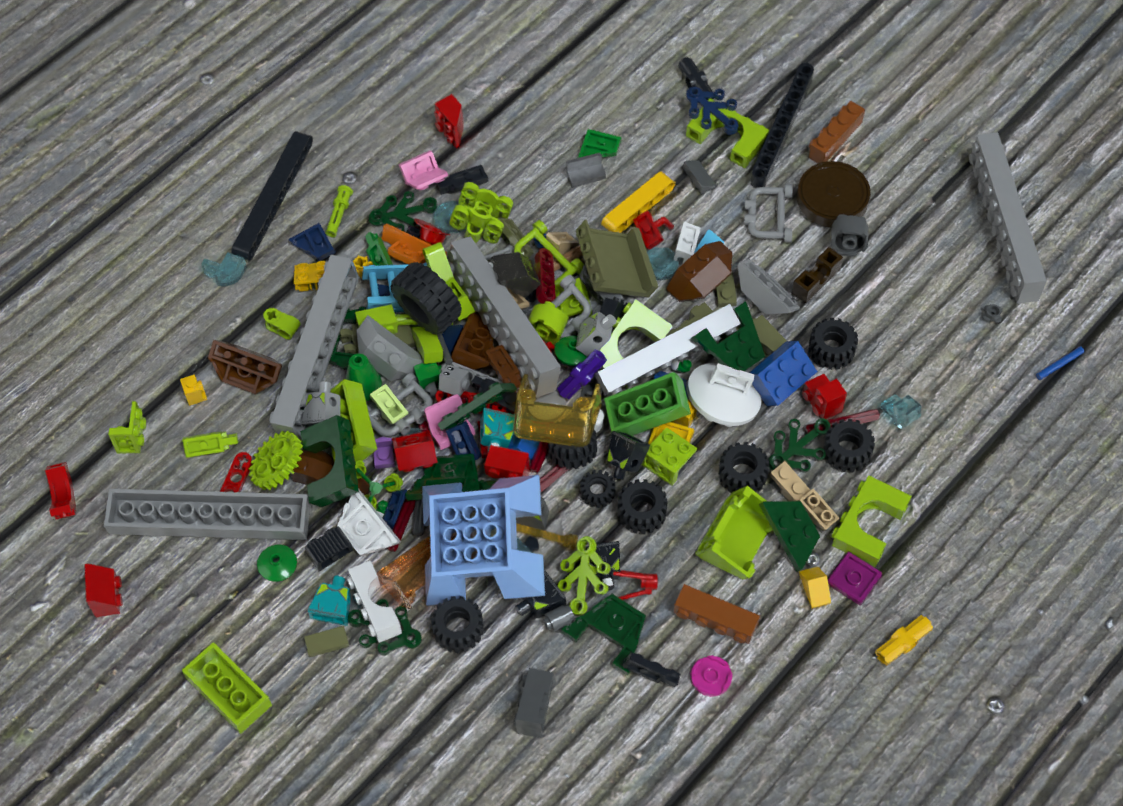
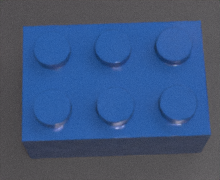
[749,341,818,406]

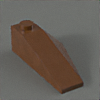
[451,312,494,370]
[291,449,370,497]

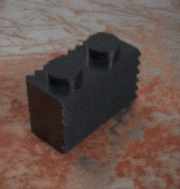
[305,526,353,572]

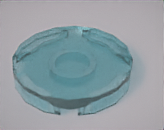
[434,201,465,234]
[647,247,679,281]

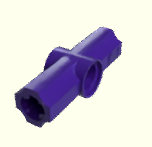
[557,349,607,400]

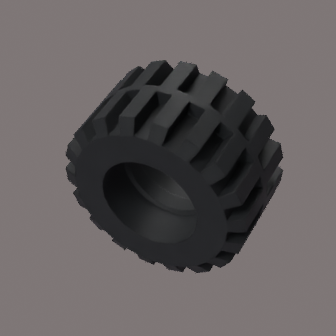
[808,318,858,370]
[547,417,597,469]
[823,419,875,473]
[718,442,769,493]
[617,479,668,534]
[431,596,484,653]

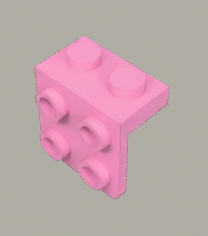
[398,150,448,190]
[424,394,476,450]

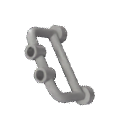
[744,184,792,243]
[525,275,591,346]
[367,373,433,437]

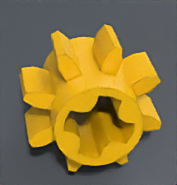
[352,256,373,278]

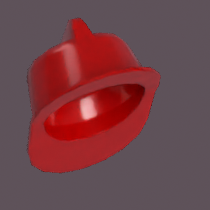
[414,219,451,245]

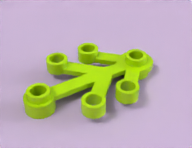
[558,536,611,615]

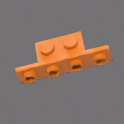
[382,224,447,264]

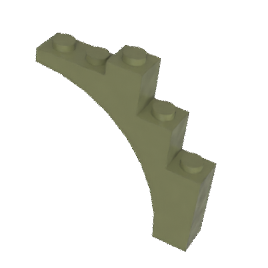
[666,302,787,358]

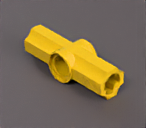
[875,615,933,666]

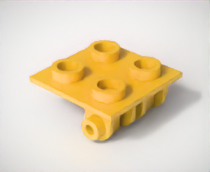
[294,261,326,292]

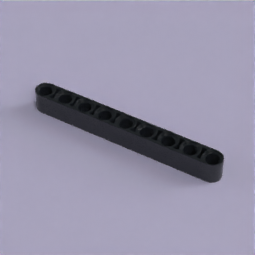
[751,63,814,188]
[231,131,313,261]

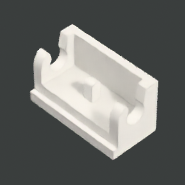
[674,222,701,264]

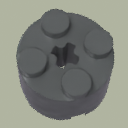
[831,214,868,256]

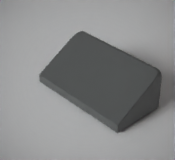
[683,161,717,194]

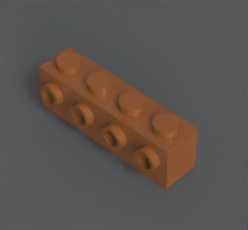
[808,101,865,163]
[674,584,760,644]

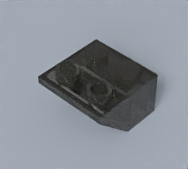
[491,252,541,298]

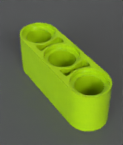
[422,242,454,282]

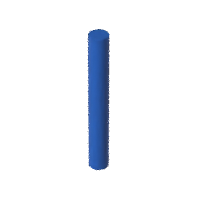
[1036,347,1084,380]

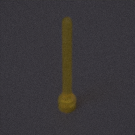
[516,523,578,551]

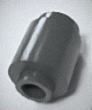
[543,605,575,632]

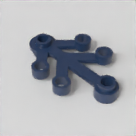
[686,87,738,135]

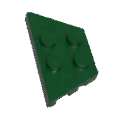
[759,501,820,572]

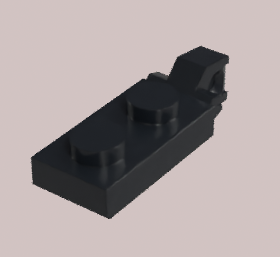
[438,165,488,194]
[471,376,524,414]
[622,652,681,687]

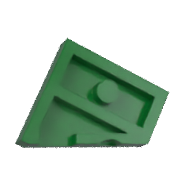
[578,129,622,158]

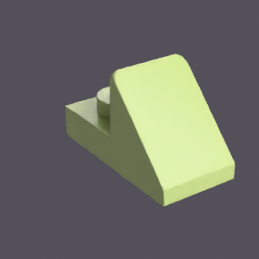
[370,384,408,424]

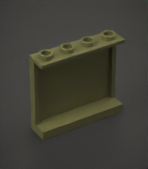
[576,220,658,298]

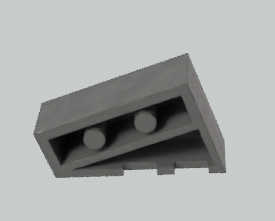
[513,668,554,738]

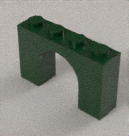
[300,415,359,507]

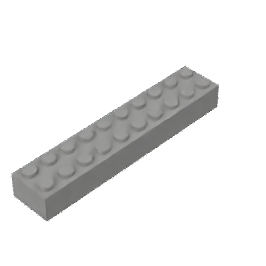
[969,132,1047,304]
[448,236,561,398]
[269,255,359,440]
[104,489,310,540]

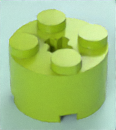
[528,301,569,345]

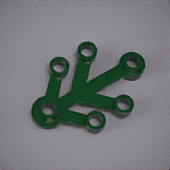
[369,191,438,232]
[768,418,830,473]
[348,599,422,656]

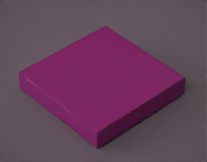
[828,551,883,606]

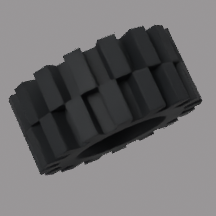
[580,470,616,508]

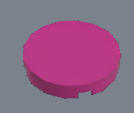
[691,655,733,697]

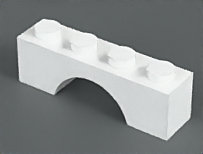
[347,561,402,643]

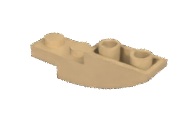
[769,461,840,531]

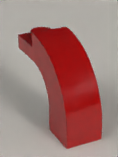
[45,461,76,520]

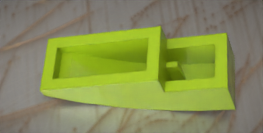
[411,326,443,364]

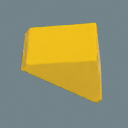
[799,566,831,609]

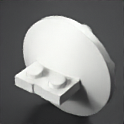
[686,363,761,427]

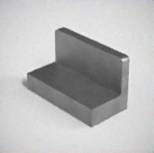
[567,153,606,187]

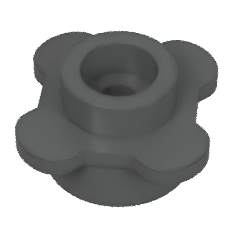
[983,304,1002,323]

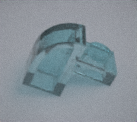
[201,252,247,286]
[881,394,921,429]

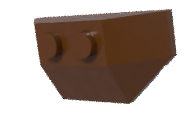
[666,241,733,302]
[208,340,282,394]

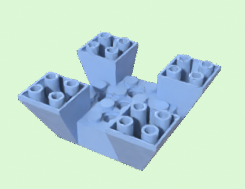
[422,475,545,606]

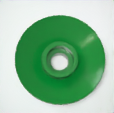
[554,336,588,366]
[257,544,297,582]

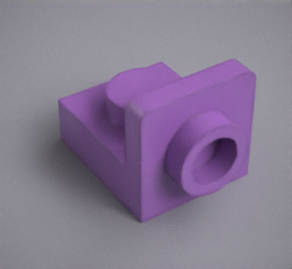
[374,437,395,469]

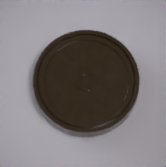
[797,161,871,228]

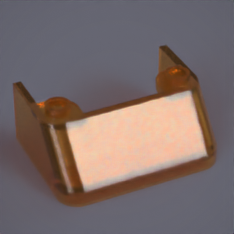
[377,534,472,610]

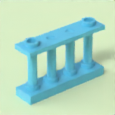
[362,263,427,312]

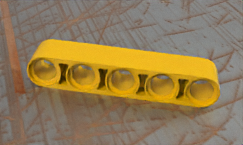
[601,171,676,233]

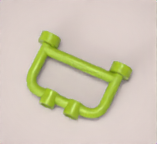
[514,220,584,286]

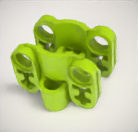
[449,182,513,244]

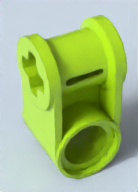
[263,308,301,340]

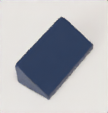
[442,325,463,360]
[445,421,481,460]
[383,489,408,530]

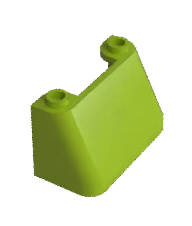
[696,486,773,580]

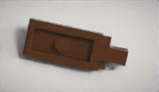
[485,345,522,393]

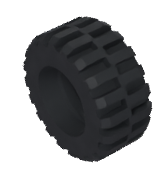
[390,262,462,334]

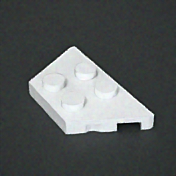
[337,488,401,556]

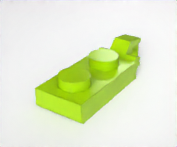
[182,431,239,458]

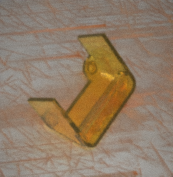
[513,374,601,447]

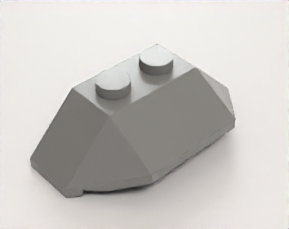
[738,259,800,315]
[357,316,423,381]

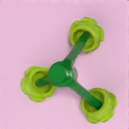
[355,460,403,510]

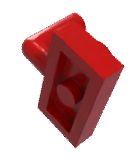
[633,210,674,250]

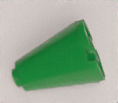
[345,353,382,401]

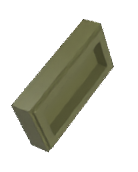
[304,626,349,658]

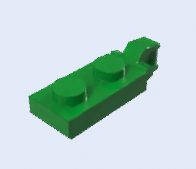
[365,232,393,266]

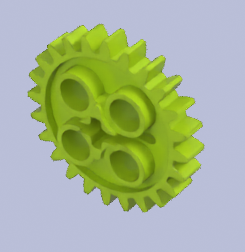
[249,431,303,490]

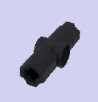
[678,56,713,101]

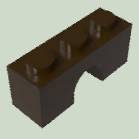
[792,247,843,303]

